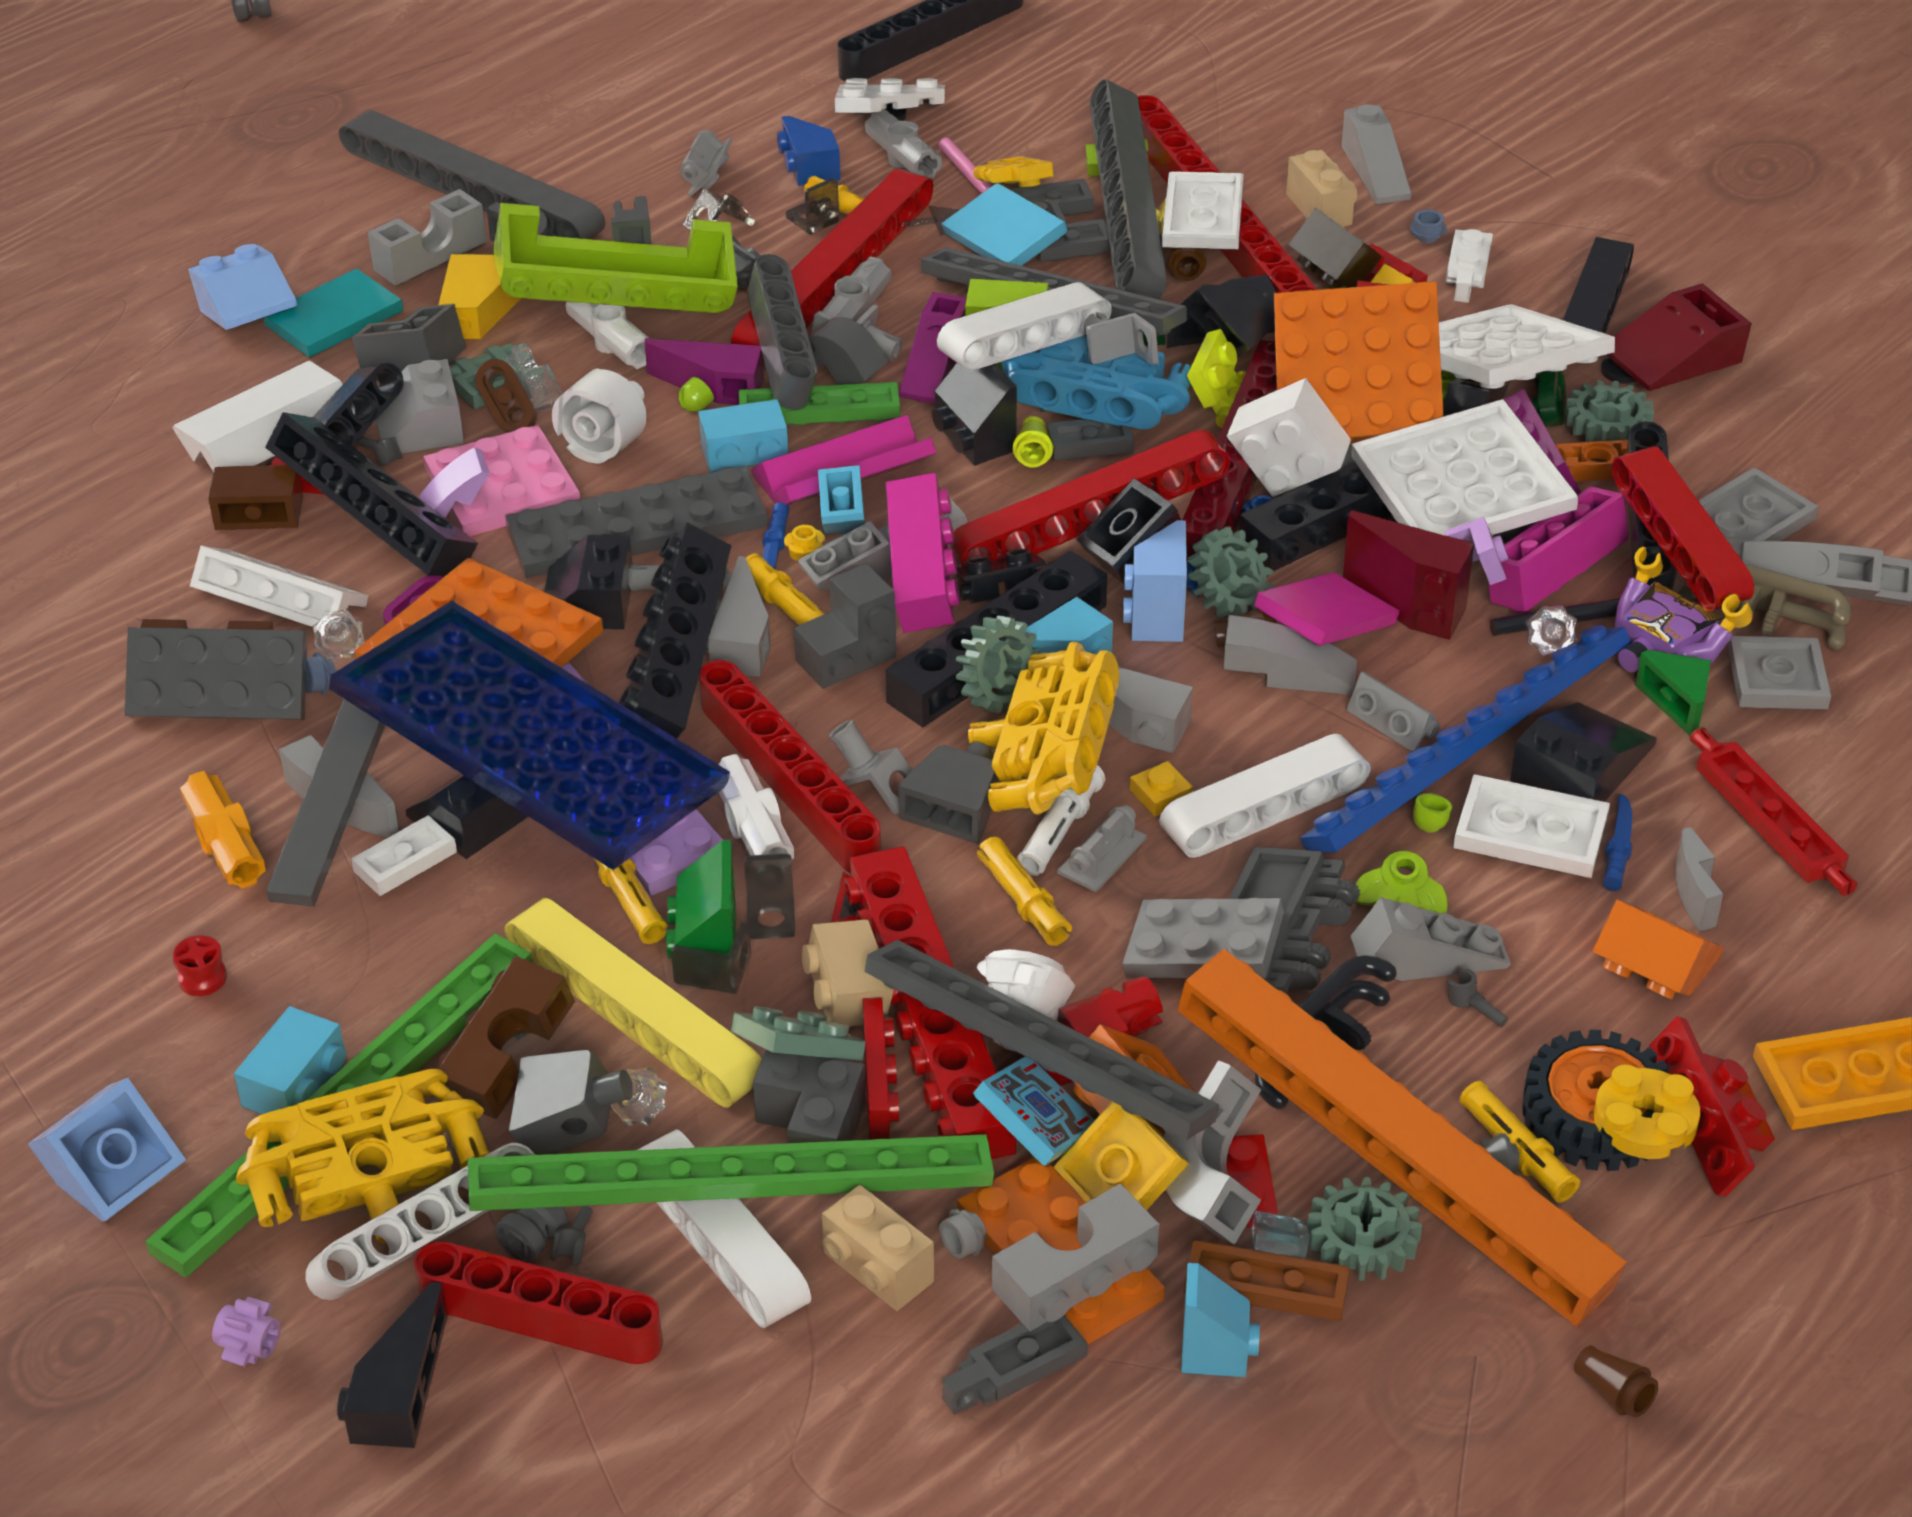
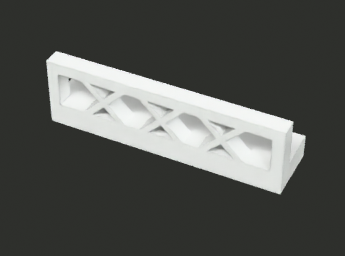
[190,546,369,634]

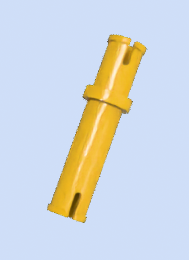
[746,553,825,625]
[586,829,668,944]
[977,836,1072,946]
[1459,1081,1581,1203]

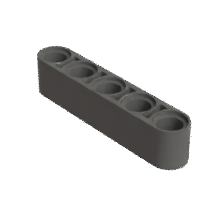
[747,254,817,410]

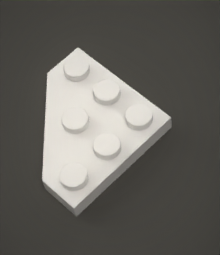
[835,78,945,113]

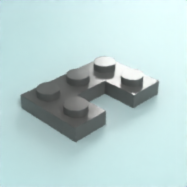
[1013,179,1111,262]
[1039,407,1134,460]

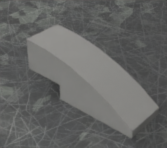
[1224,615,1357,695]
[279,735,399,838]

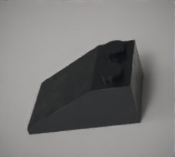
[1510,702,1657,802]

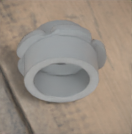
[939,1208,987,1259]

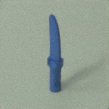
[762,503,790,569]
[1603,794,1632,891]

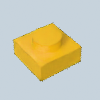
[1130,761,1193,817]

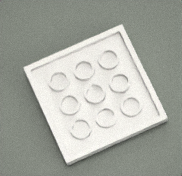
[1439,304,1615,388]
[1352,399,1578,535]

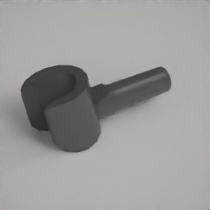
[357,436,403,466]
[1447,969,1508,1027]
[550,1206,593,1266]

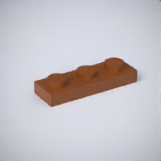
[1184,1240,1350,1321]

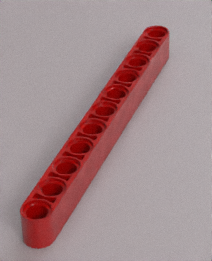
[1137,95,1317,293]

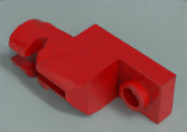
[1035,976,1163,1086]

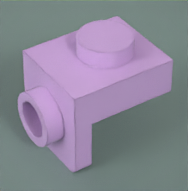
[1444,517,1509,585]

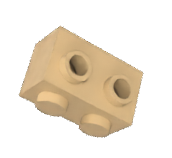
[1286,150,1357,227]
[802,920,894,1027]
[822,1184,934,1312]

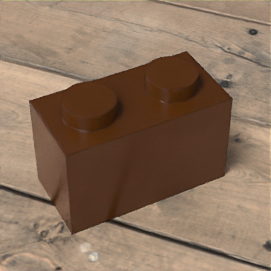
[208,465,303,530]

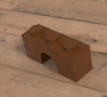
[437,955,575,1119]

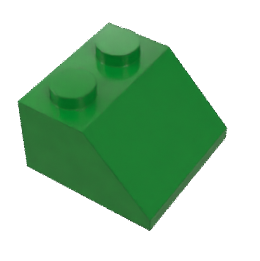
[666,840,736,978]

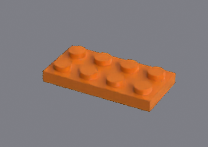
[957,1157,1165,1345]

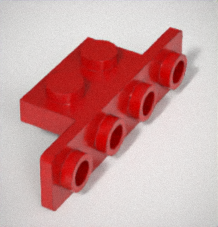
[1649,1016,1775,1197]

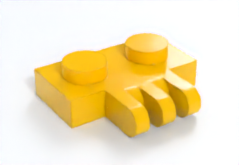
[973,156,1054,187]

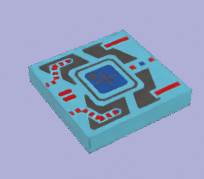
[973,1057,1095,1166]

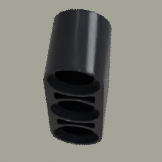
[313,362,404,446]

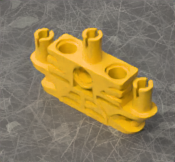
[968,641,1119,815]
[236,1069,490,1244]

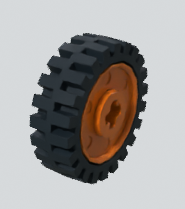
[1522,1029,1669,1171]

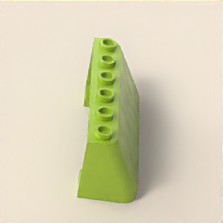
[494,203,738,313]

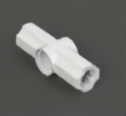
[566,302,649,370]
[712,754,794,874]

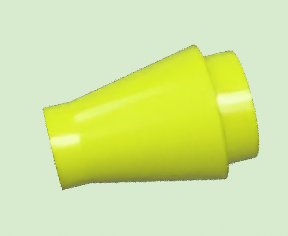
[1013,416,1053,468]

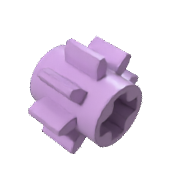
[212,1297,280,1367]

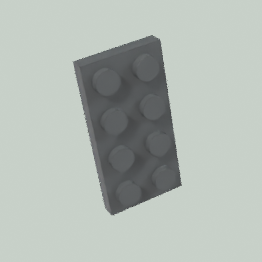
[125,627,307,720]

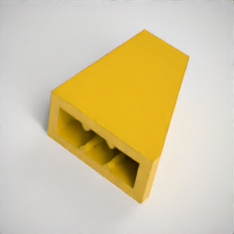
[438,254,522,339]

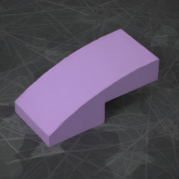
[419,447,489,518]

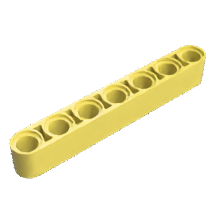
[505,898,762,1108]

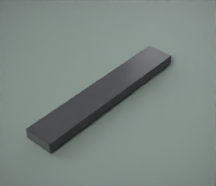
[266,678,398,907]

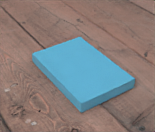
[941,183,1068,266]

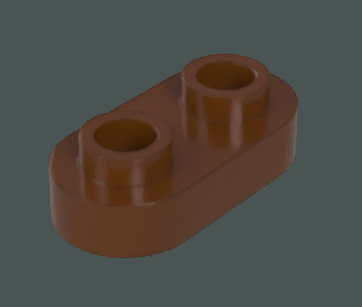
[475,359,537,433]

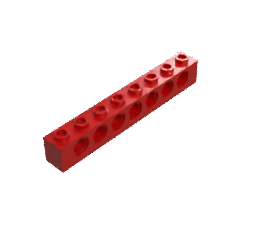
[844,846,1016,1160]

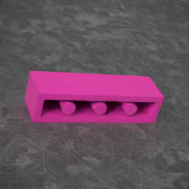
[886,472,960,633]
[1488,486,1629,612]

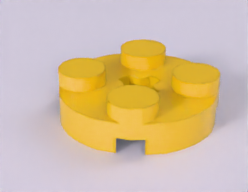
[1594,1065,1700,1159]

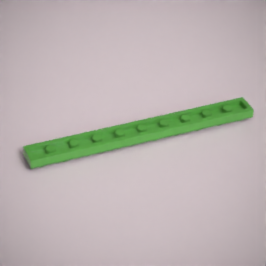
[145,933,533,1278]
[468,1134,994,1211]

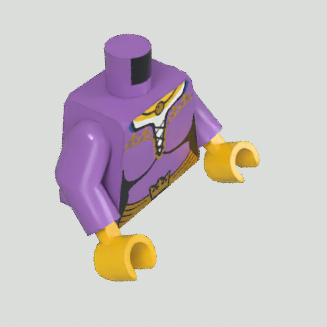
[1615,547,1752,672]

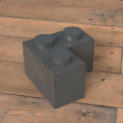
[352,304,466,381]
[794,563,896,689]
[753,1049,866,1143]

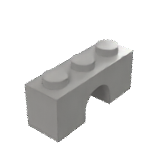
[368,189,487,286]
[992,1183,1160,1331]

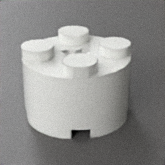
[552,368,646,464]

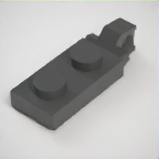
[942,1315,1088,1414]

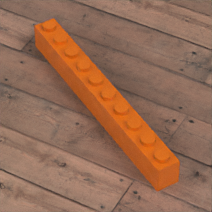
[1177,948,1627,1327]

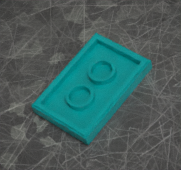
[263,268,403,357]

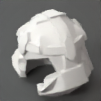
[977,949,1075,1050]

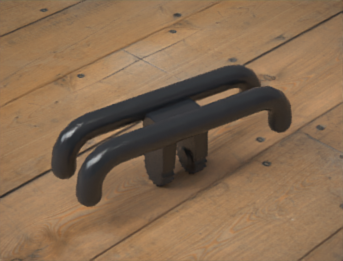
[1255,955,1397,1109]

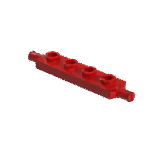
[1690,727,1858,897]

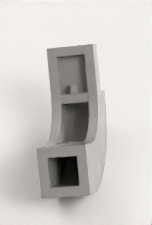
[1164,1060,1262,1245]

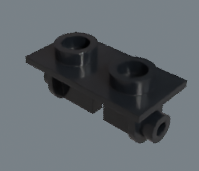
[956,549,1046,604]

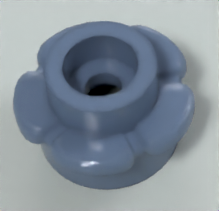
[1410,209,1447,243]
[306,652,337,695]

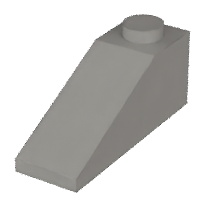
[1341,104,1411,204]
[1109,667,1193,753]

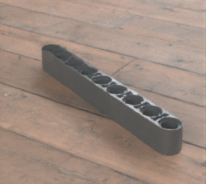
[1090,79,1167,300]
[339,110,605,239]

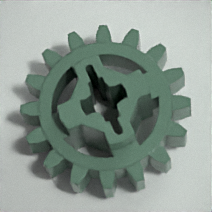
[1565,380,1655,442]
[1188,527,1274,618]
[956,616,1041,713]
[1307,1177,1422,1281]

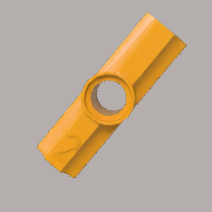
[180,771,266,889]

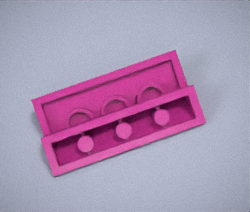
[751,415,937,505]

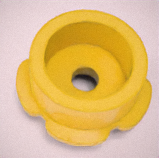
[784,525,825,561]

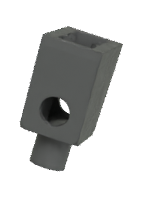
[899,742,998,844]
[509,1050,633,1155]

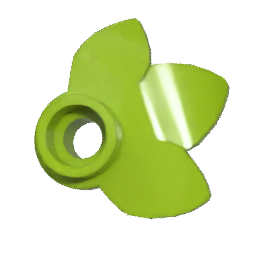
[1355,851,1448,914]

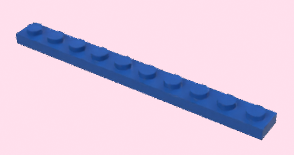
[1300,625,1631,853]

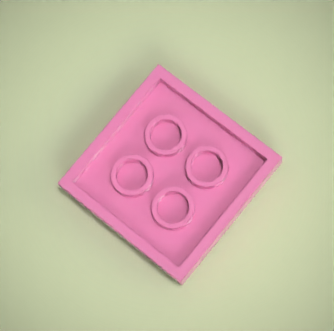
[423,425,581,537]

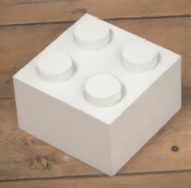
[1227,378,1351,497]

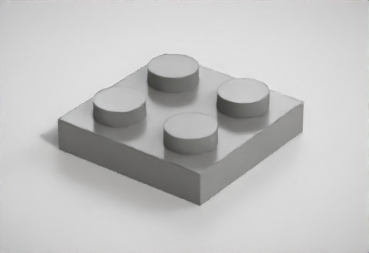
[1728,636,1831,709]

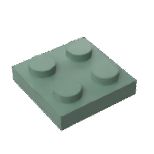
[731,1006,866,1061]

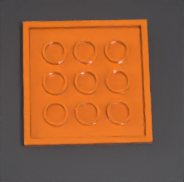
[1274,281,1443,443]
[354,558,603,729]

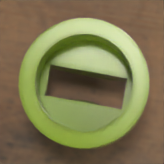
[678,377,714,412]
[1413,793,1452,833]

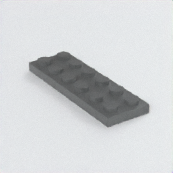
[505,466,768,578]

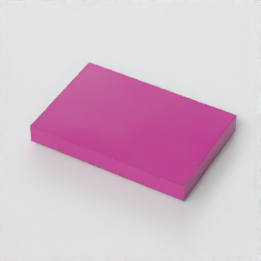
[1254,573,1400,646]

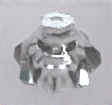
[1526,605,1577,657]
[312,609,365,660]
[610,1067,668,1126]

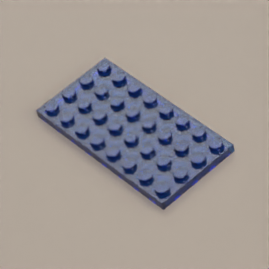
[329,601,730,870]

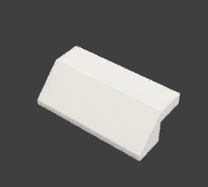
[172,360,355,472]

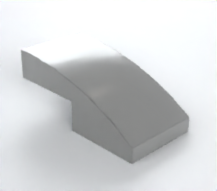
[1675,827,1723,932]

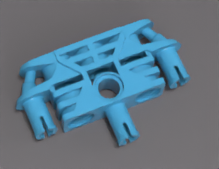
[1001,336,1191,429]

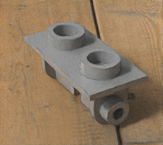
[680,130,733,197]
[1347,671,1440,752]
[1057,805,1147,892]

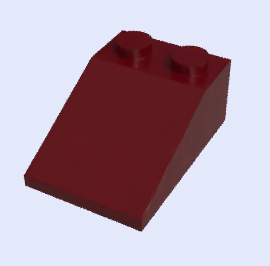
[1343,510,1475,640]

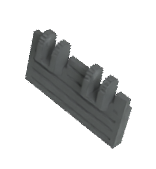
[1229,847,1360,993]

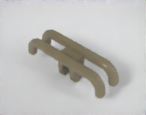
[1678,563,1852,651]

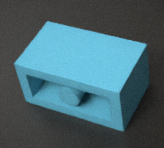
[698,399,788,472]
[234,1006,346,1114]

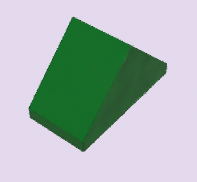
[1635,650,1711,736]

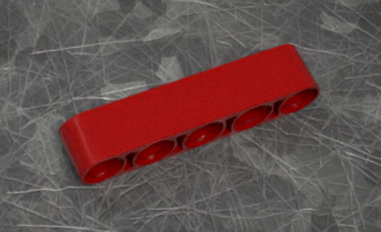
[1612,446,1754,612]
[414,1241,663,1364]

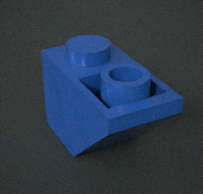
[777,116,840,186]

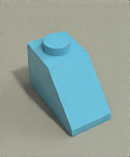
[818,465,866,534]
[1026,597,1113,655]
[1181,1263,1260,1377]

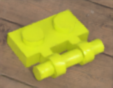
[1187,329,1246,428]

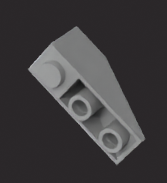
[705,556,771,677]
[1351,897,1511,981]

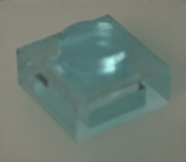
[1251,1211,1310,1259]

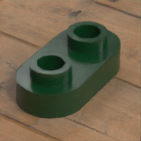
[1532,371,1566,428]

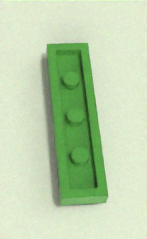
[739,382,900,425]

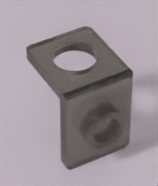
[786,178,839,235]
[683,188,756,232]
[744,854,795,939]
[671,923,751,994]

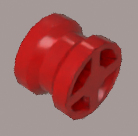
[172,935,227,996]

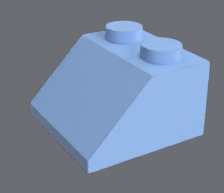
[188,244,298,330]
[1123,520,1187,642]
[28,1078,186,1222]

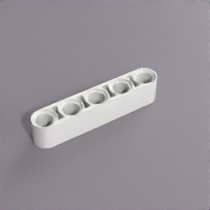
[937,282,1112,371]
[1159,733,1371,858]
[638,1129,811,1328]
[305,1143,535,1300]

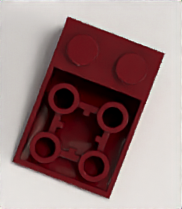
[1606,283,1752,391]

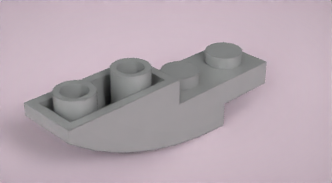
[798,498,968,590]
[1740,541,1912,606]

